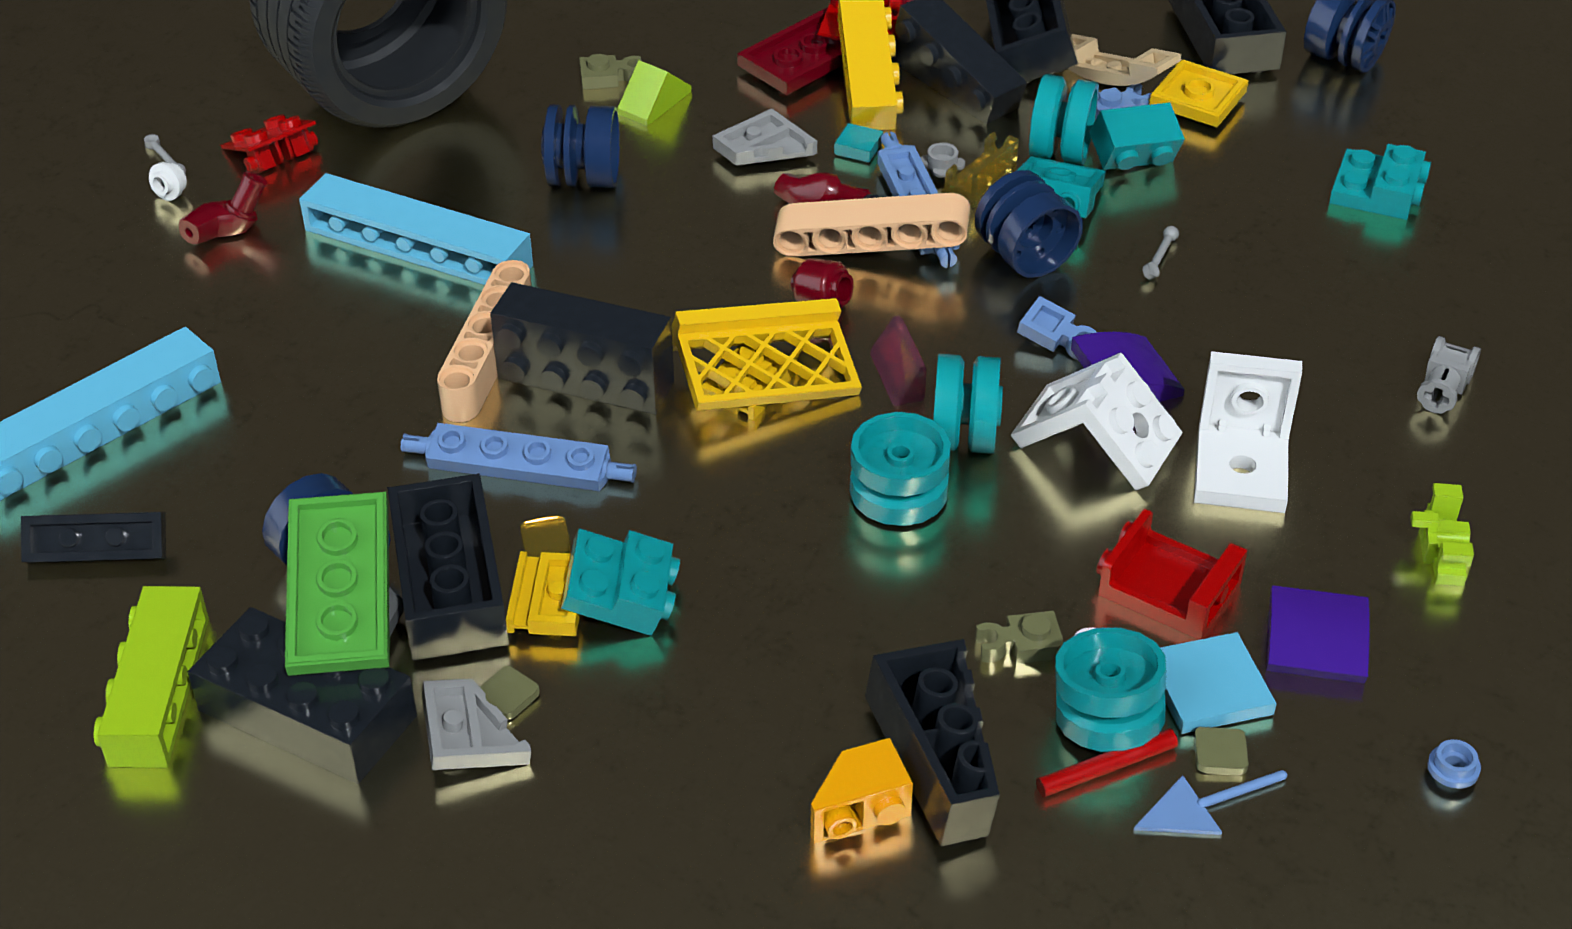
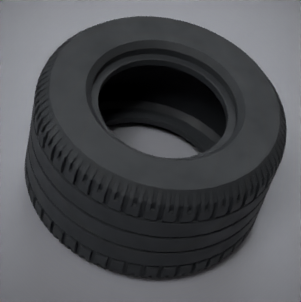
[249,0,507,128]

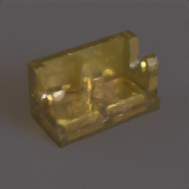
[941,132,1019,210]

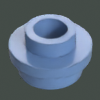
[1427,739,1481,788]

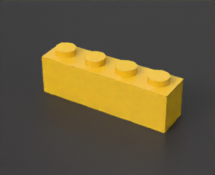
[838,0,903,130]

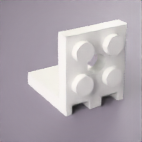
[1194,351,1302,513]
[1010,353,1183,490]

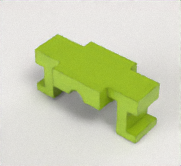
[1410,483,1474,586]

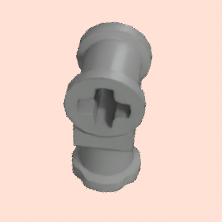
[1417,336,1481,414]

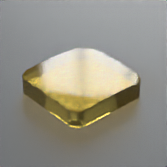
[520,516,571,557]

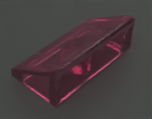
[870,315,926,406]

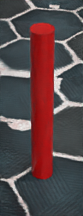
[1036,728,1178,798]

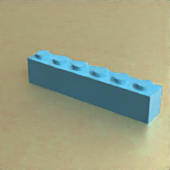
[299,173,533,285]
[0,326,221,500]

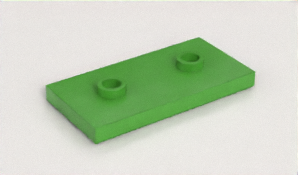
[285,492,390,676]

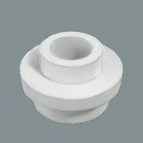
[149,162,187,201]

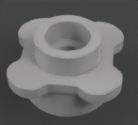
[920,143,965,178]

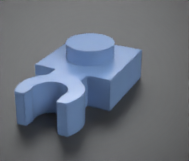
[1095,83,1151,120]
[1017,296,1097,360]

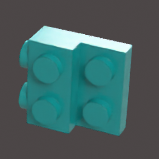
[1329,144,1432,220]
[1017,156,1106,218]
[561,528,680,636]

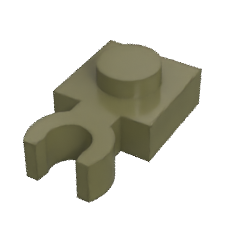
[579,54,641,90]
[975,611,1064,664]

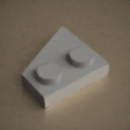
[713,108,817,165]

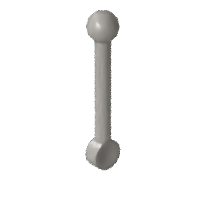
[144,134,186,174]
[1143,226,1179,280]

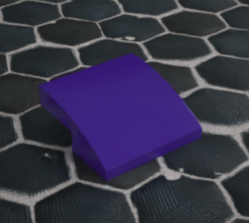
[1071,332,1185,402]
[1266,585,1370,684]

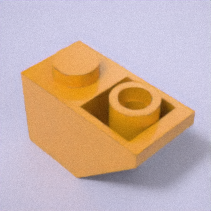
[811,738,913,844]

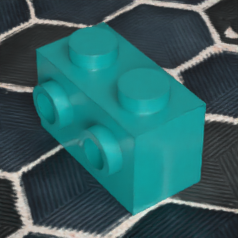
[1090,102,1185,170]

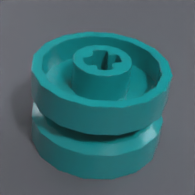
[1029,74,1099,166]
[933,354,1003,454]
[850,412,951,526]
[1056,628,1166,752]

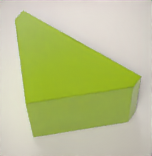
[618,60,692,126]

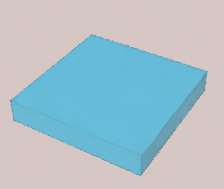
[1161,632,1277,734]

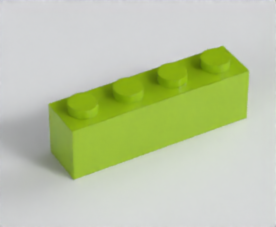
[94,586,209,768]

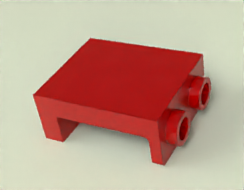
[1096,508,1248,640]

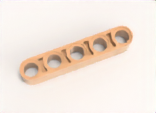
[773,193,970,257]
[437,260,531,422]

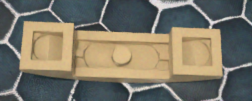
[1068,34,1181,86]

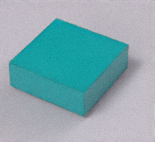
[834,123,883,163]

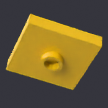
[1149,59,1248,127]

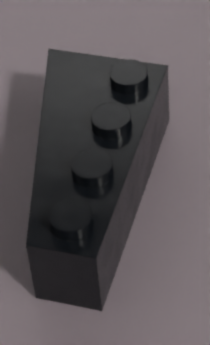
[891,0,1027,124]
[865,639,1000,846]

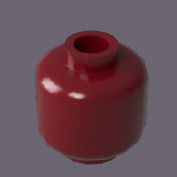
[790,258,854,309]

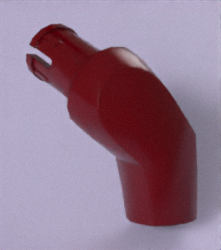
[179,171,268,244]
[774,172,871,204]

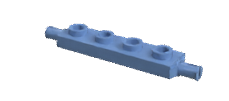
[877,131,959,268]
[401,423,637,491]

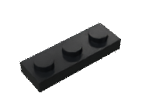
[21,512,167,563]

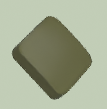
[480,665,540,720]
[1194,727,1249,775]

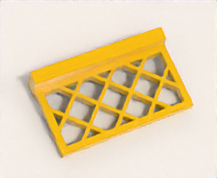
[672,298,862,411]

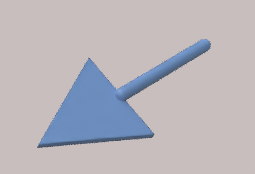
[1134,770,1287,835]

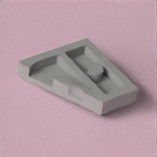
[422,679,531,770]

